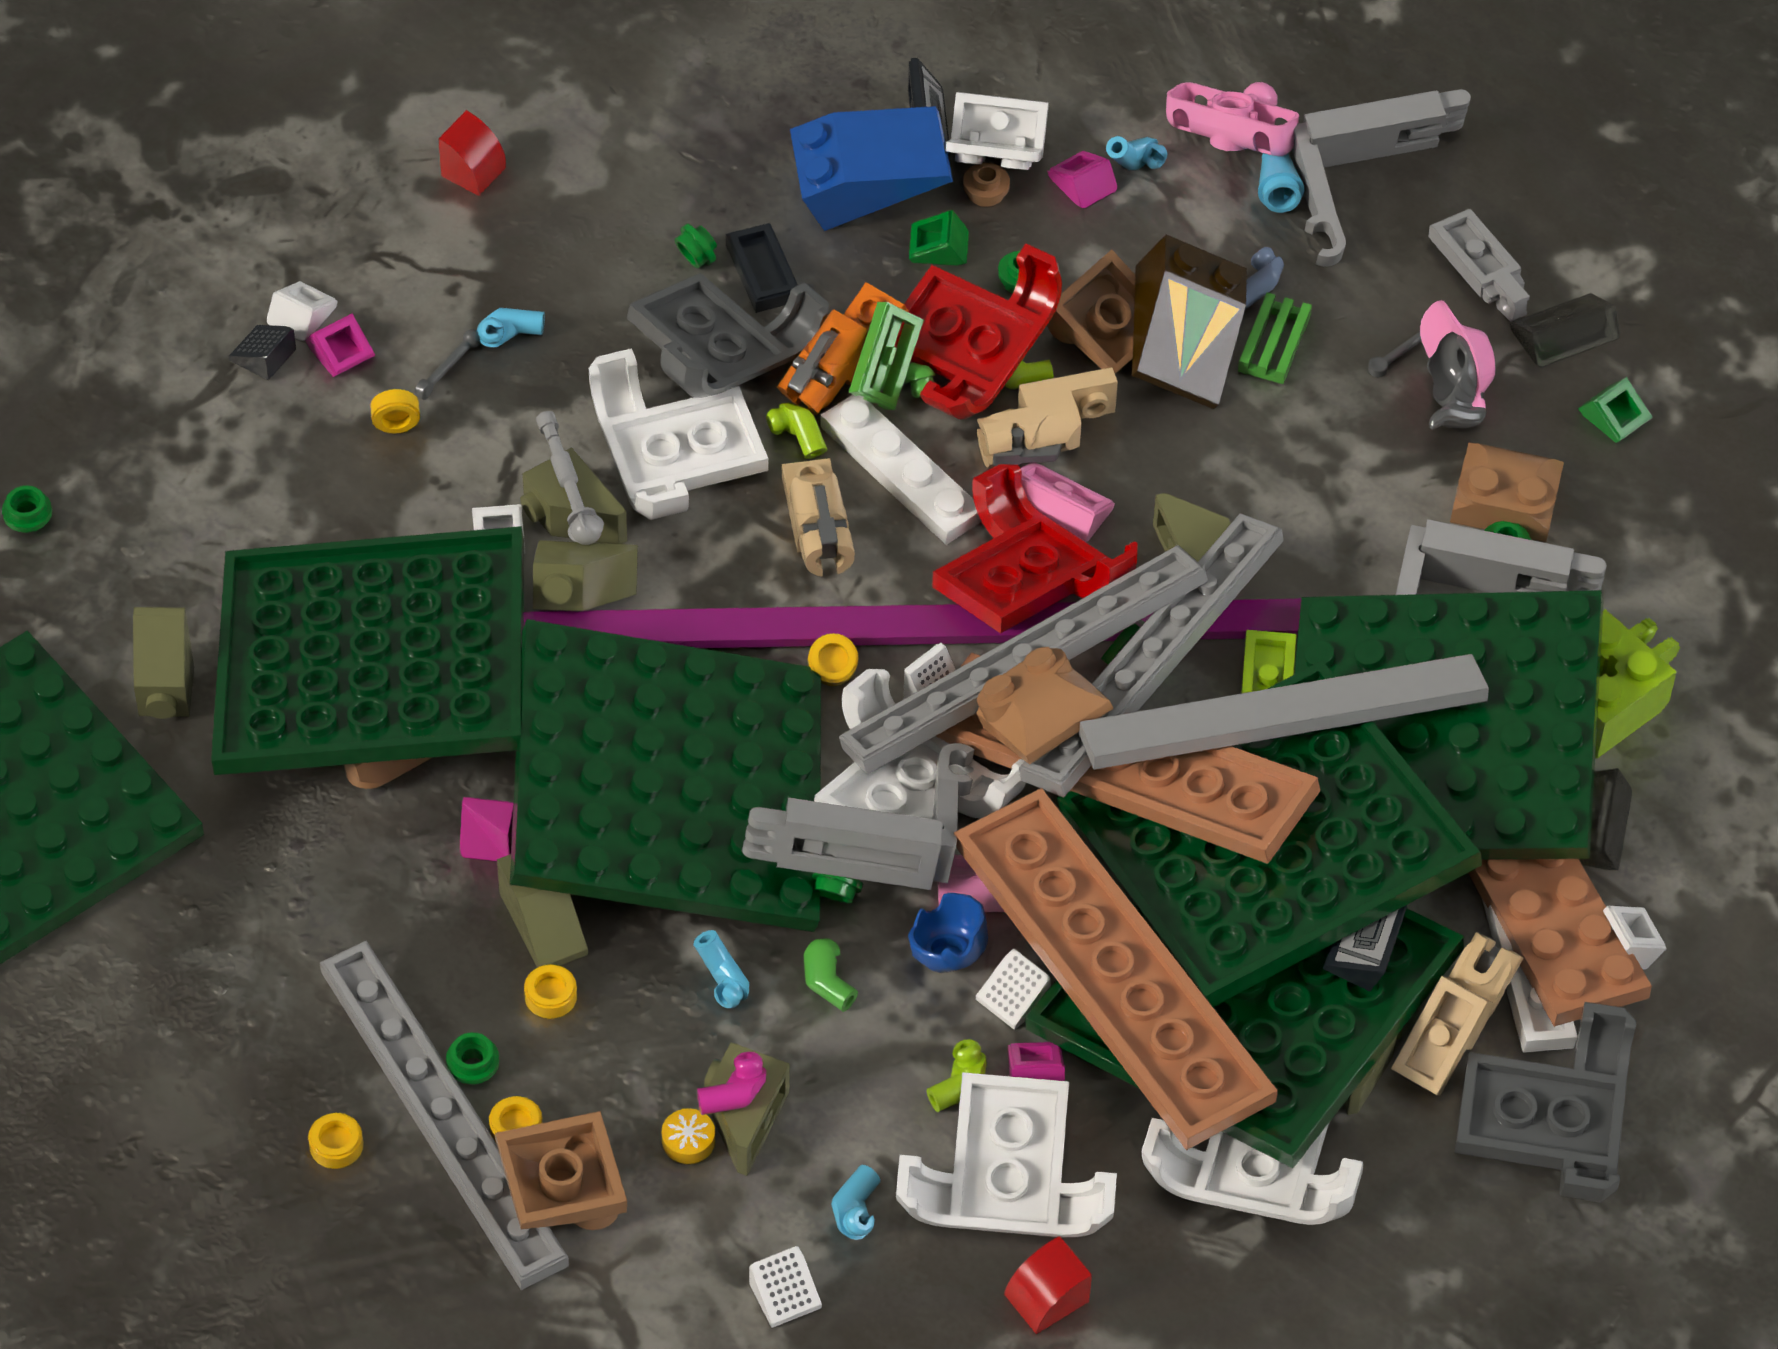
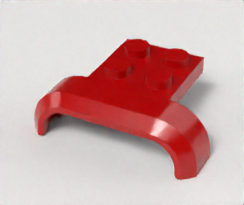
[894,243,1062,420]
[932,464,1138,633]

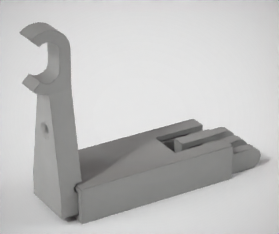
[1289,89,1471,267]
[1396,519,1607,595]
[742,743,975,890]

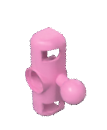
[1166,82,1299,156]

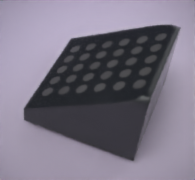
[229,325,296,380]

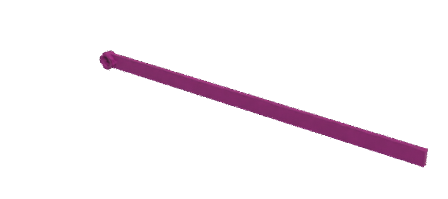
[524,598,1301,648]

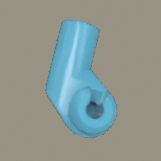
[1106,136,1167,170]
[477,308,545,347]
[693,930,749,1009]
[831,1165,881,1240]

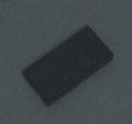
[726,223,798,313]

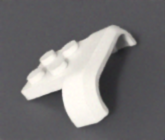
[588,348,768,520]
[814,669,1026,819]
[896,1072,1117,1237]
[1141,1118,1363,1225]

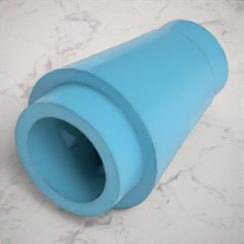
[1258,153,1304,213]

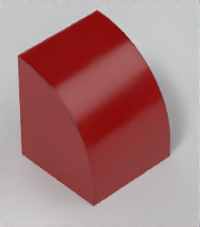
[438,110,506,196]
[1004,1235,1092,1335]

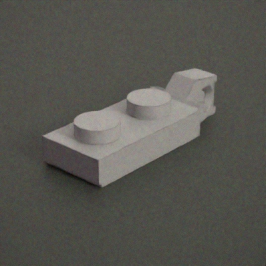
[1428,209,1530,322]

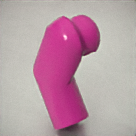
[697,1052,766,1115]

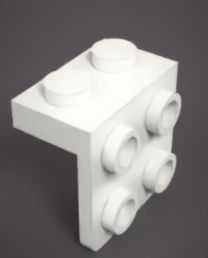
[945,92,1049,170]

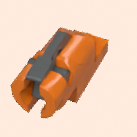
[777,282,908,415]

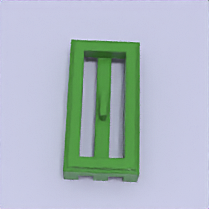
[1238,292,1312,384]
[849,302,924,410]

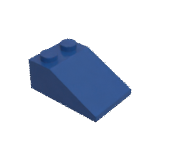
[790,106,953,231]

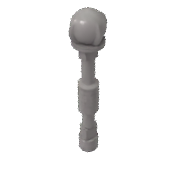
[536,411,604,545]

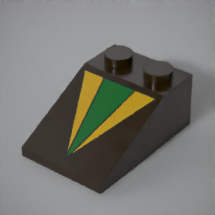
[1132,234,1247,409]

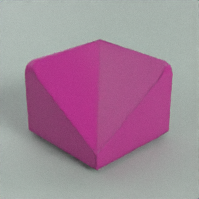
[460,797,514,861]

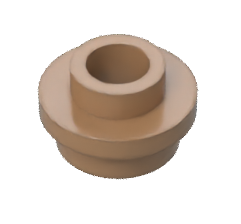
[963,163,1010,207]

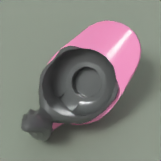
[1420,300,1495,430]

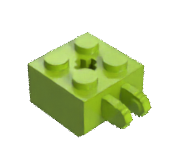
[1595,609,1681,759]

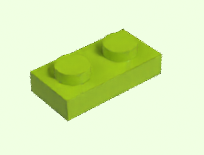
[1241,630,1296,694]

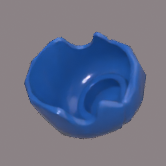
[908,892,988,973]

